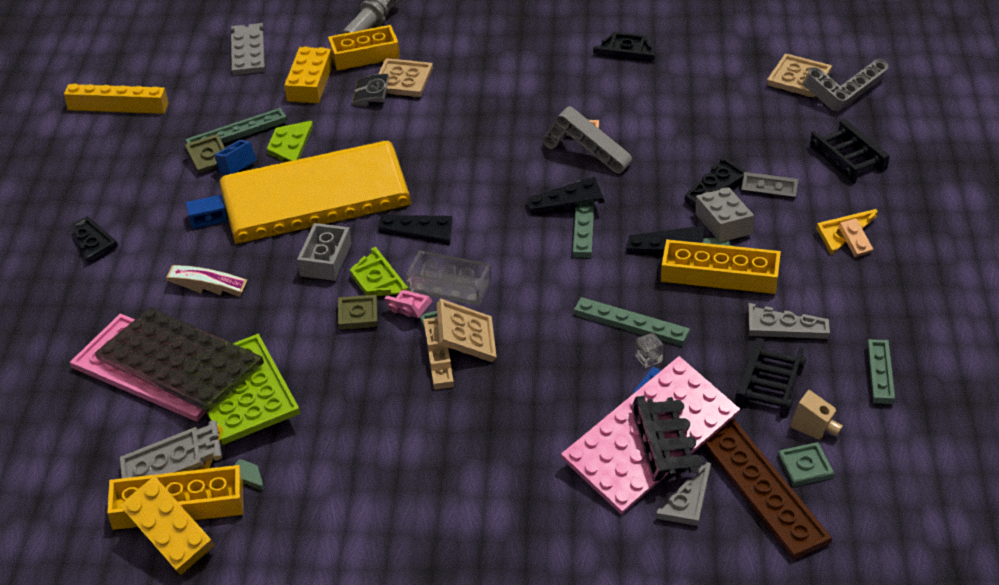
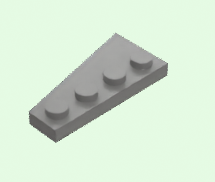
[748,303,830,339]

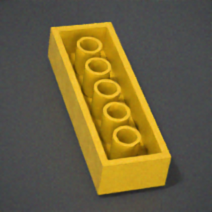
[661,239,781,294]
[107,465,243,530]

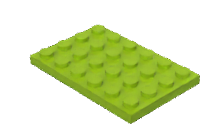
[184,334,301,445]

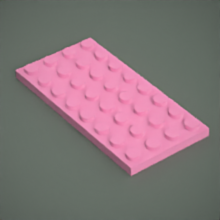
[70,314,212,422]
[561,356,740,515]

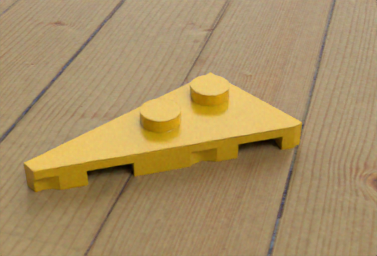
[816,209,878,254]

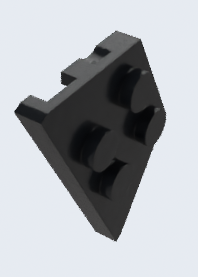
[593,32,655,61]

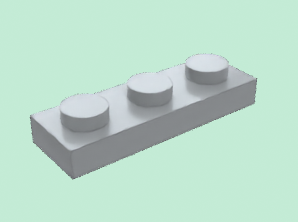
[742,172,799,198]

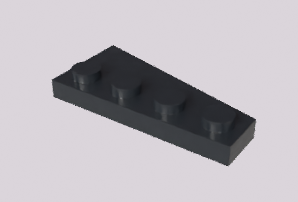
[684,157,747,208]
[527,177,605,214]
[379,215,453,245]

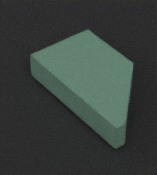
[234,459,264,490]

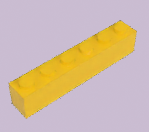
[64,84,168,114]

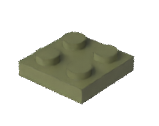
[185,134,225,174]
[338,295,378,330]

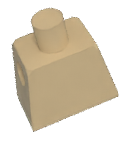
[790,389,843,439]

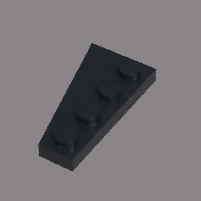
[627,225,705,255]

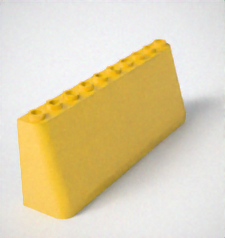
[219,141,411,244]

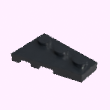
[72,216,118,264]

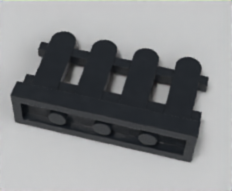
[631,396,703,481]

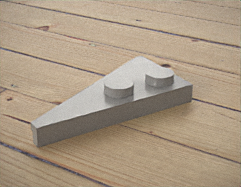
[656,462,711,526]

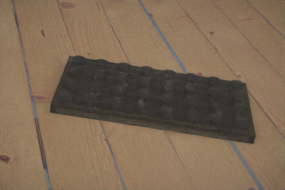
[95,307,264,412]

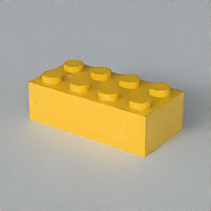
[328,25,400,70]
[284,47,333,103]
[120,476,215,575]

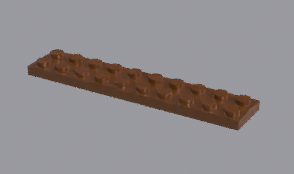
[703,418,832,560]

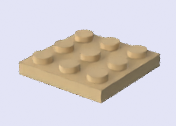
[767,53,832,98]
[379,58,433,97]
[437,299,496,362]

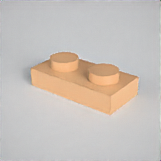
[838,218,873,257]

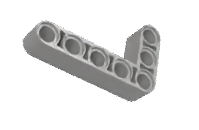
[803,59,888,111]
[543,107,632,174]

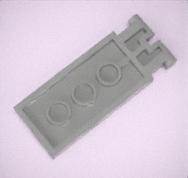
[231,23,265,75]
[120,420,222,478]

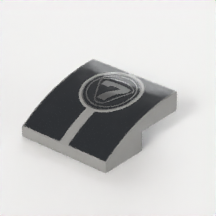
[352,74,389,106]

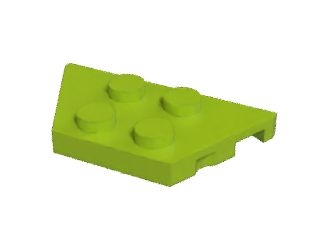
[267,121,313,162]
[350,247,408,296]

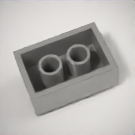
[696,188,754,242]
[297,223,352,281]

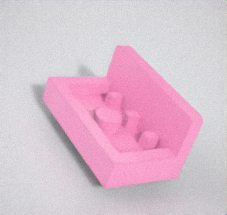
[385,290,432,318]

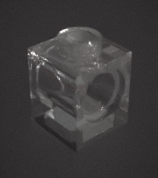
[635,332,663,368]

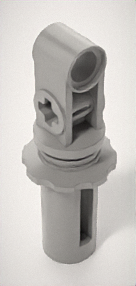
[341,0,399,34]

